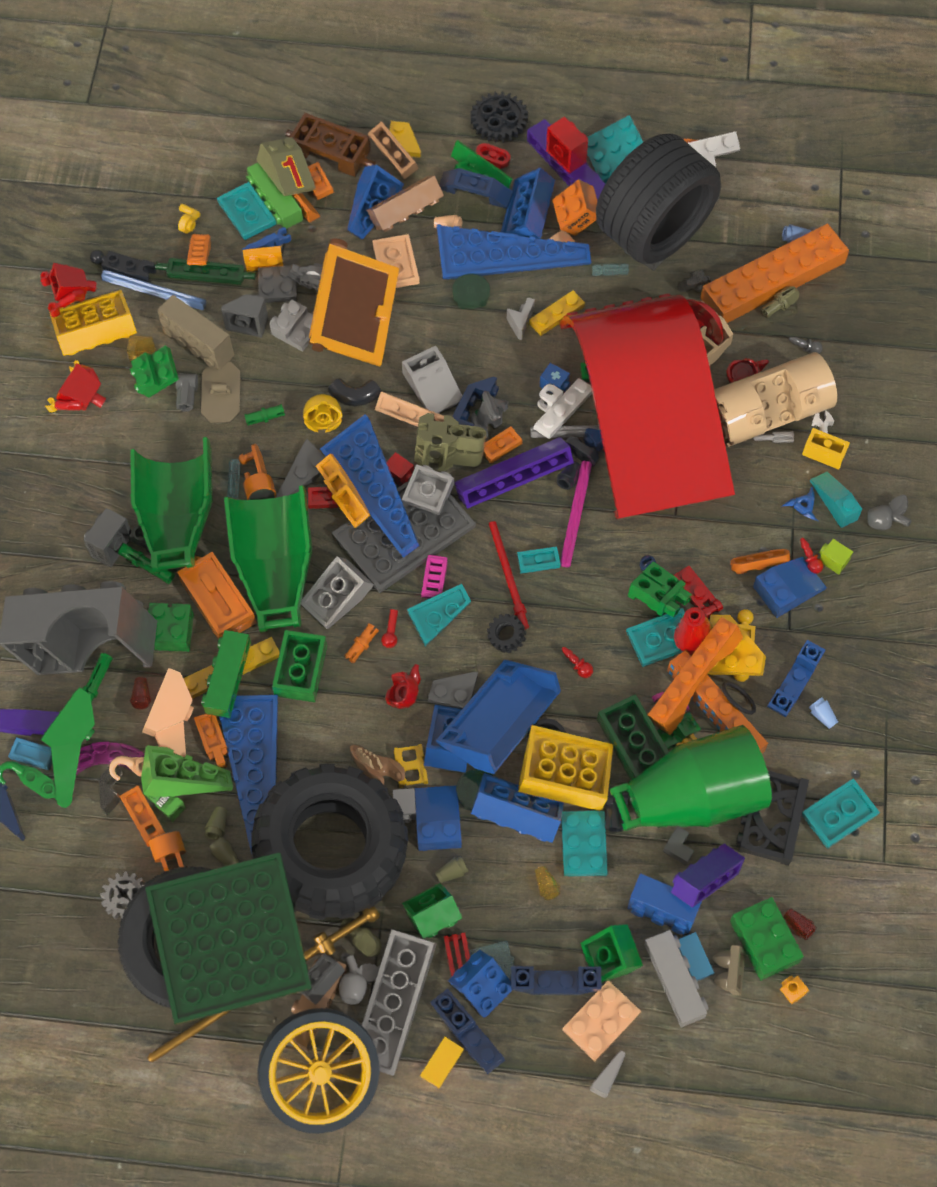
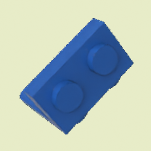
[448,949,512,1017]

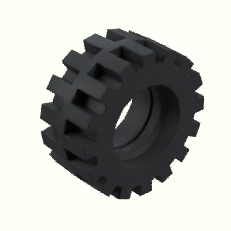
[487,614,526,653]

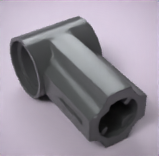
[176,374,198,412]

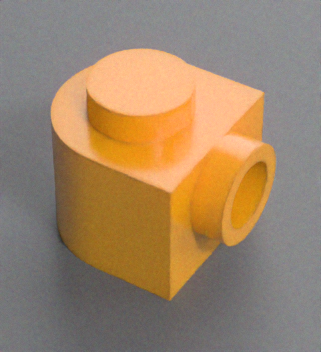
[780,975,809,1004]

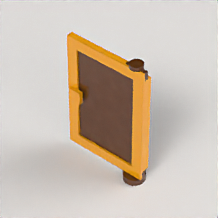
[309,238,399,367]

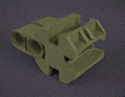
[414,413,486,471]

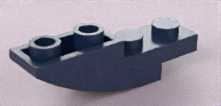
[430,988,505,1075]

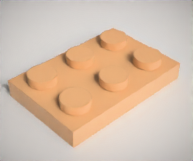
[372,234,420,288]
[562,980,641,1062]

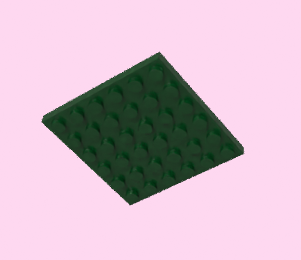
[145,852,312,1025]

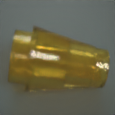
[535,866,560,900]

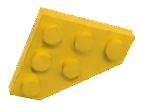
[707,615,766,676]

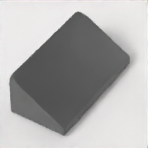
[300,953,345,1004]

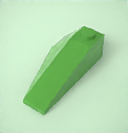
[141,745,233,797]

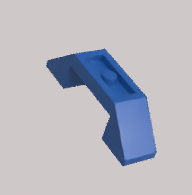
[767,640,825,717]

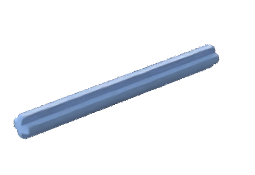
[101,270,206,310]

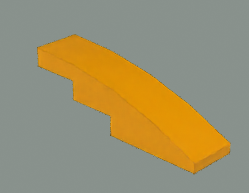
[316,454,371,528]

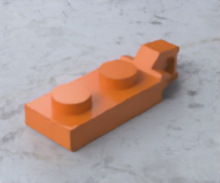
[194,713,228,768]

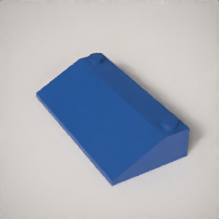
[436,660,561,774]

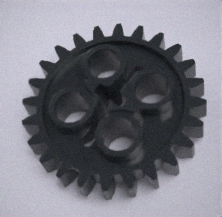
[471,91,528,143]

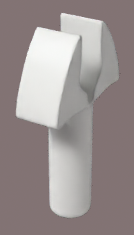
[812,411,834,434]

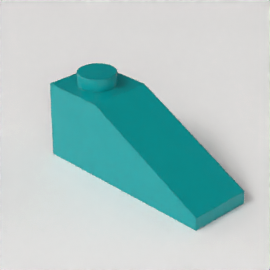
[810,472,862,528]

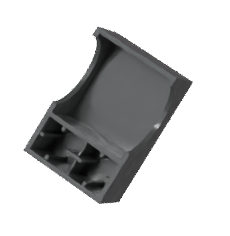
[0,581,157,675]

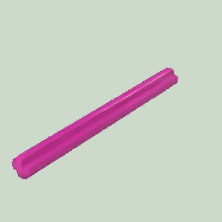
[560,461,592,568]

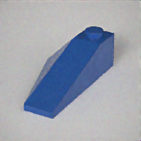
[347,165,404,239]

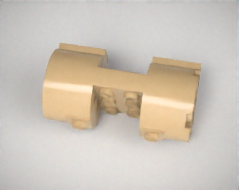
[714,352,837,448]

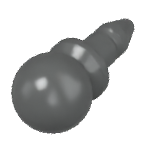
[788,337,822,354]

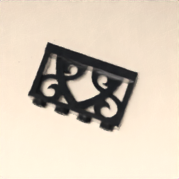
[736,771,809,866]

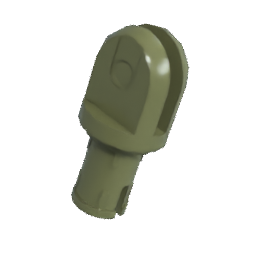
[761,286,800,318]
[340,917,382,957]

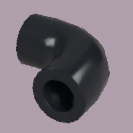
[328,378,382,407]

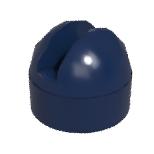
[639,555,656,571]

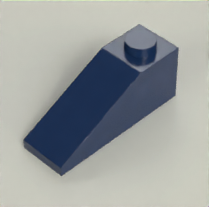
[0,782,25,841]

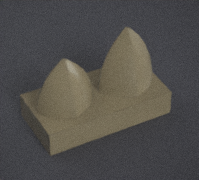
[712,945,746,996]

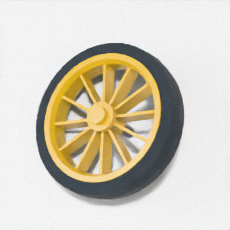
[258,1008,380,1134]

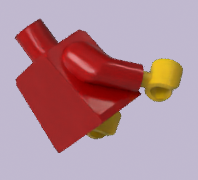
[45,360,107,412]

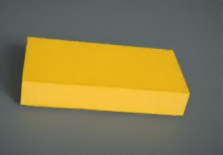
[420,1037,464,1089]

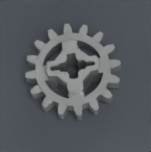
[100,871,144,919]

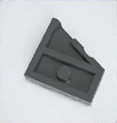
[428,672,478,709]

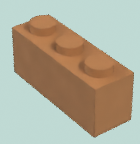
[368,121,419,180]

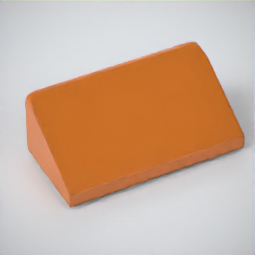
[292,193,320,223]

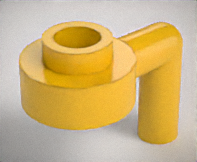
[178,204,200,234]

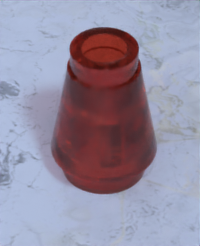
[130,677,151,710]
[783,908,817,940]

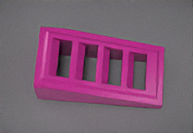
[421,555,448,599]

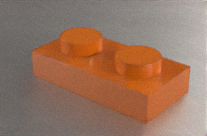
[308,162,334,200]
[483,426,523,463]

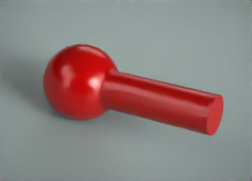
[381,609,398,648]

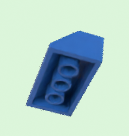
[501,168,555,239]
[471,773,564,843]

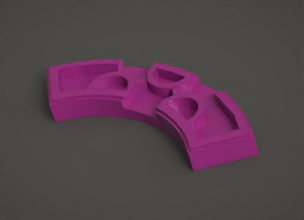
[76,741,145,775]

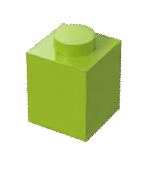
[819,539,853,575]

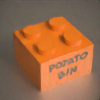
[552,179,598,236]

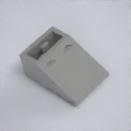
[402,346,462,413]

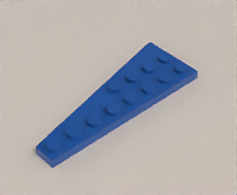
[437,224,591,280]
[320,414,420,558]

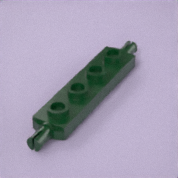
[155,258,256,285]

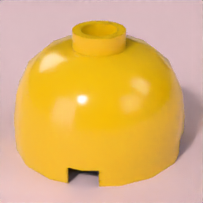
[303,394,342,433]

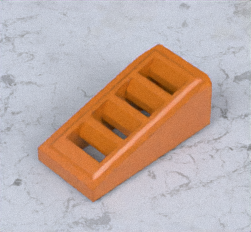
[187,234,211,265]

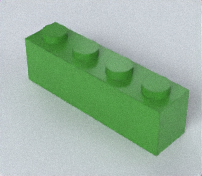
[246,163,303,229]

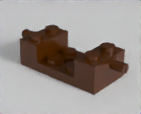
[285,113,376,177]

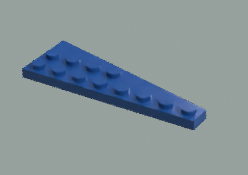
[220,695,278,855]

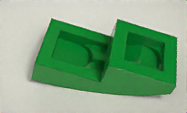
[657,712,701,750]

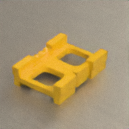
[393,744,428,788]

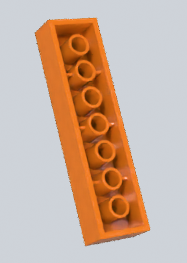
[700,223,849,323]

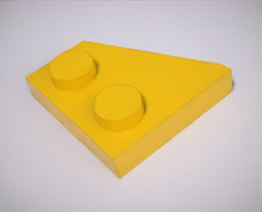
[389,121,421,157]

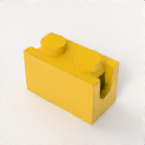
[802,428,850,470]

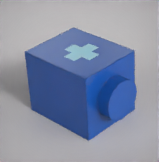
[539,363,571,394]

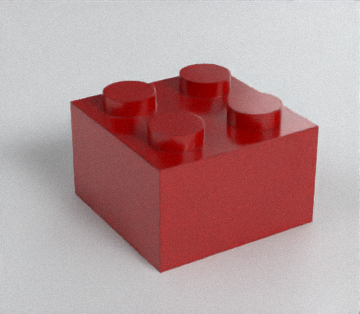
[546,116,588,174]

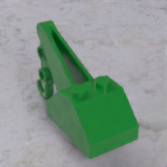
[0,687,95,808]

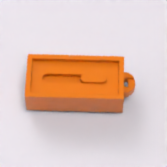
[177,552,256,640]

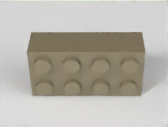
[157,295,235,370]

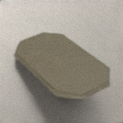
[201,362,241,423]

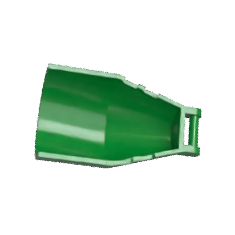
[130,437,213,574]
[224,485,313,632]
[610,725,772,831]

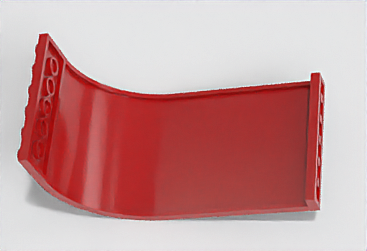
[559,293,735,519]

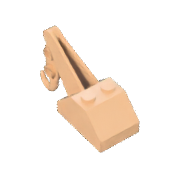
[109,668,194,780]

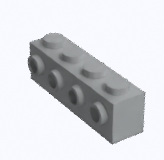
[645,930,709,1027]

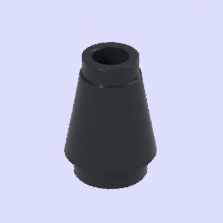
[557,461,581,490]

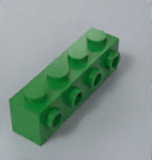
[201,630,251,718]

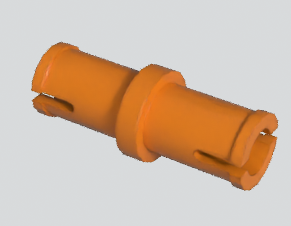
[344,623,379,663]

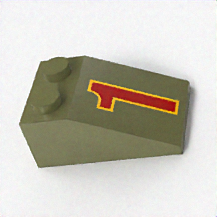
[257,137,316,196]

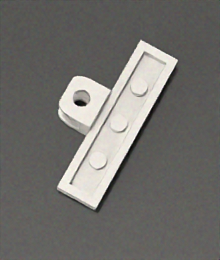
[688,132,740,167]
[534,378,592,439]

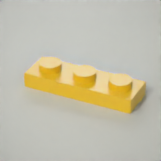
[529,290,585,336]

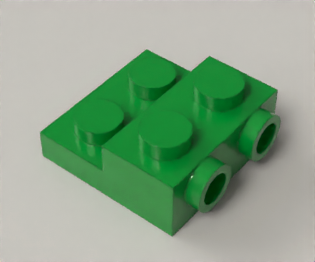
[130,345,179,398]

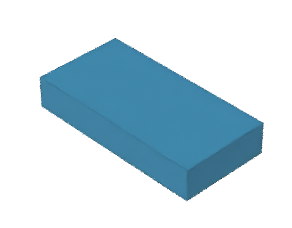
[8,737,52,770]
[679,932,714,981]

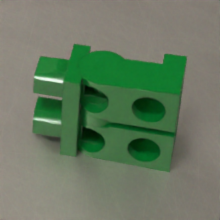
[628,561,692,617]

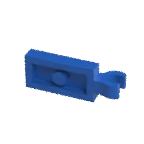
[242,227,291,250]

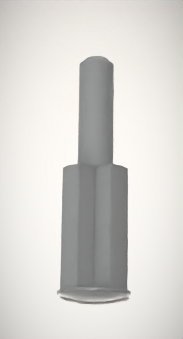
[753,431,794,443]

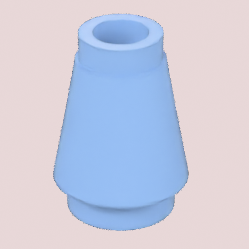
[809,697,838,729]

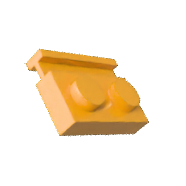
[243,246,283,272]

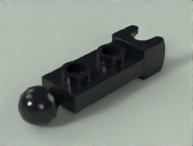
[90,250,157,283]

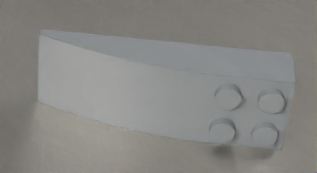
[352,930,437,1076]

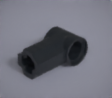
[605,788,628,833]

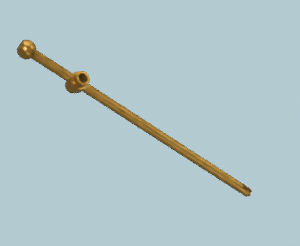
[148,906,380,1062]

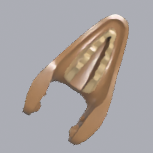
[350,745,405,784]

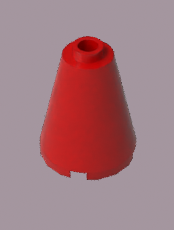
[674,607,713,656]

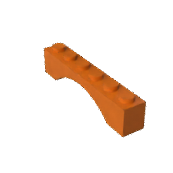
[648,617,743,735]

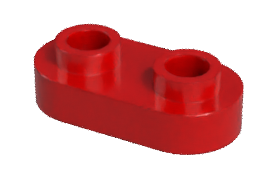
[476,143,510,169]

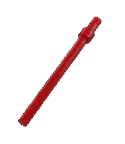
[489,521,529,629]

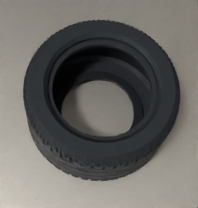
[596,133,721,264]
[118,866,213,1009]

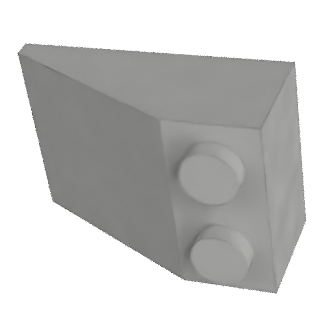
[301,556,374,629]

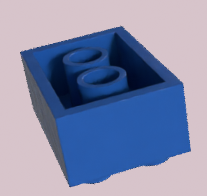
[627,873,702,935]

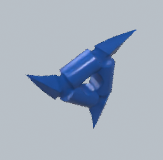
[781,487,818,521]

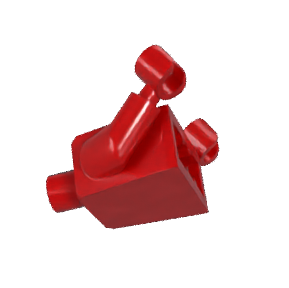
[40,263,96,317]

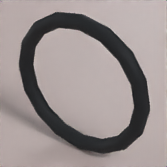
[722,681,756,715]

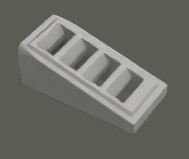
[590,1051,626,1098]

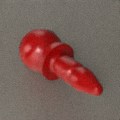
[800,538,823,574]
[562,647,593,678]

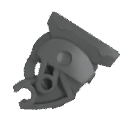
[287,263,323,292]

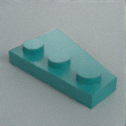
[407,584,471,647]

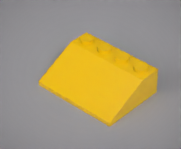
[49,289,137,356]
[518,725,613,811]

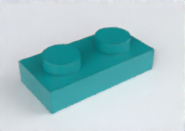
[517,547,561,574]

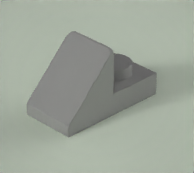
[507,298,535,340]

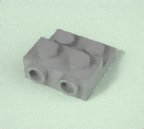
[270,299,313,352]
[402,464,454,515]

